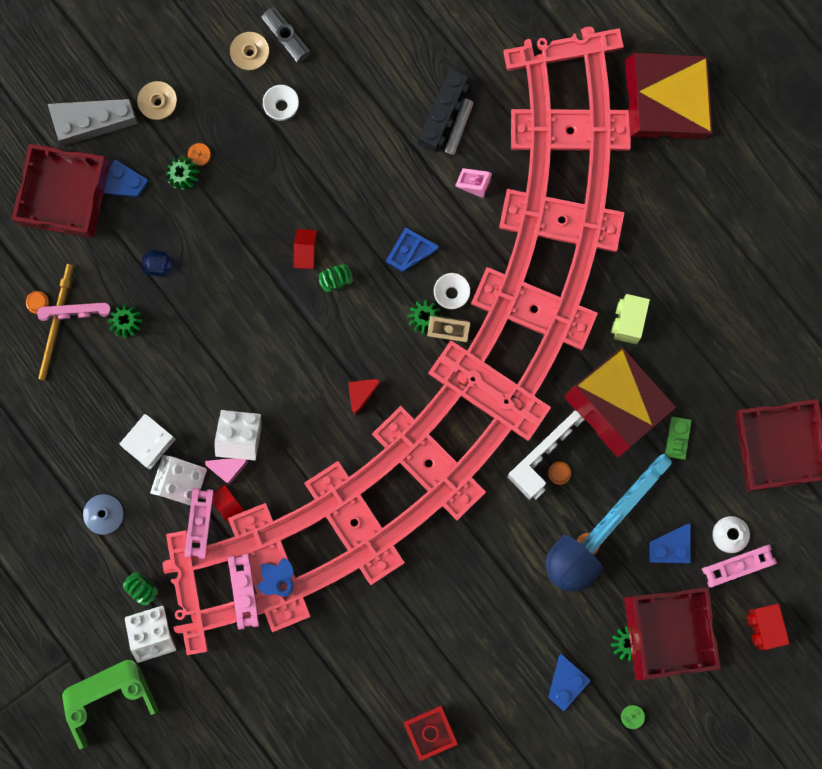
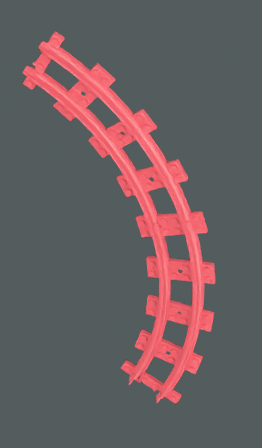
[163,27,631,655]

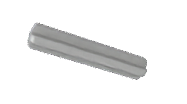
[445,99,473,155]

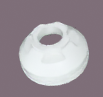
[263,85,299,121]
[434,273,470,309]
[712,516,750,553]

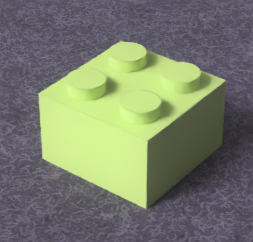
[611,294,650,345]

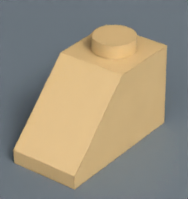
[427,316,470,342]

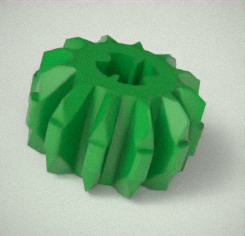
[165,156,200,190]
[319,264,353,292]
[408,300,441,335]
[108,304,143,338]
[123,572,158,605]
[611,626,632,661]

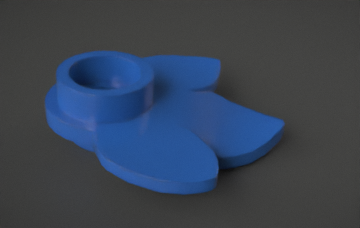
[257,558,294,597]

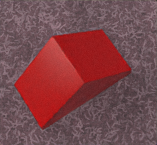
[294,229,317,270]
[349,379,380,415]
[212,485,245,526]

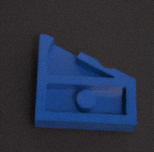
[104,160,149,198]
[386,227,439,272]
[649,524,690,563]
[548,654,591,711]

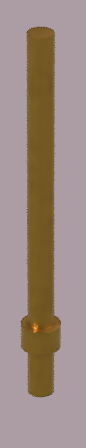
[38,264,74,381]

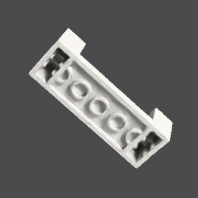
[507,410,585,500]

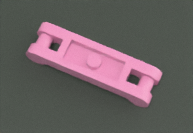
[37,303,110,321]
[184,488,213,559]
[702,544,777,588]
[228,553,259,630]

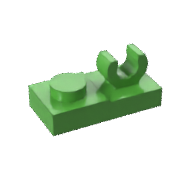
[665,417,691,460]

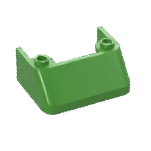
[62,660,159,749]

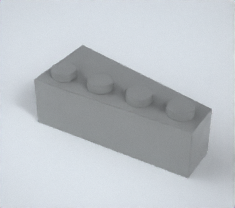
[48,99,138,147]

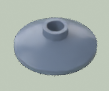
[83,494,124,535]

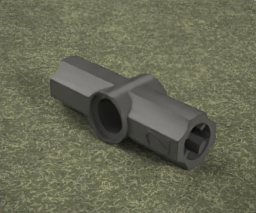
[261,7,310,63]

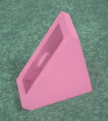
[456,168,492,198]
[205,458,248,485]

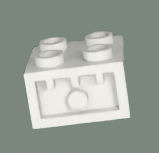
[120,414,176,470]
[150,455,207,506]
[125,606,176,663]

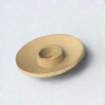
[230,32,269,70]
[137,81,177,120]

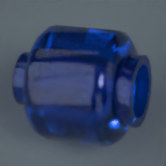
[142,250,171,277]

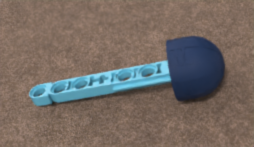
[546,454,672,592]

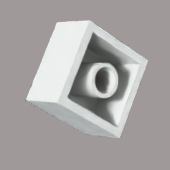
[215,410,261,460]

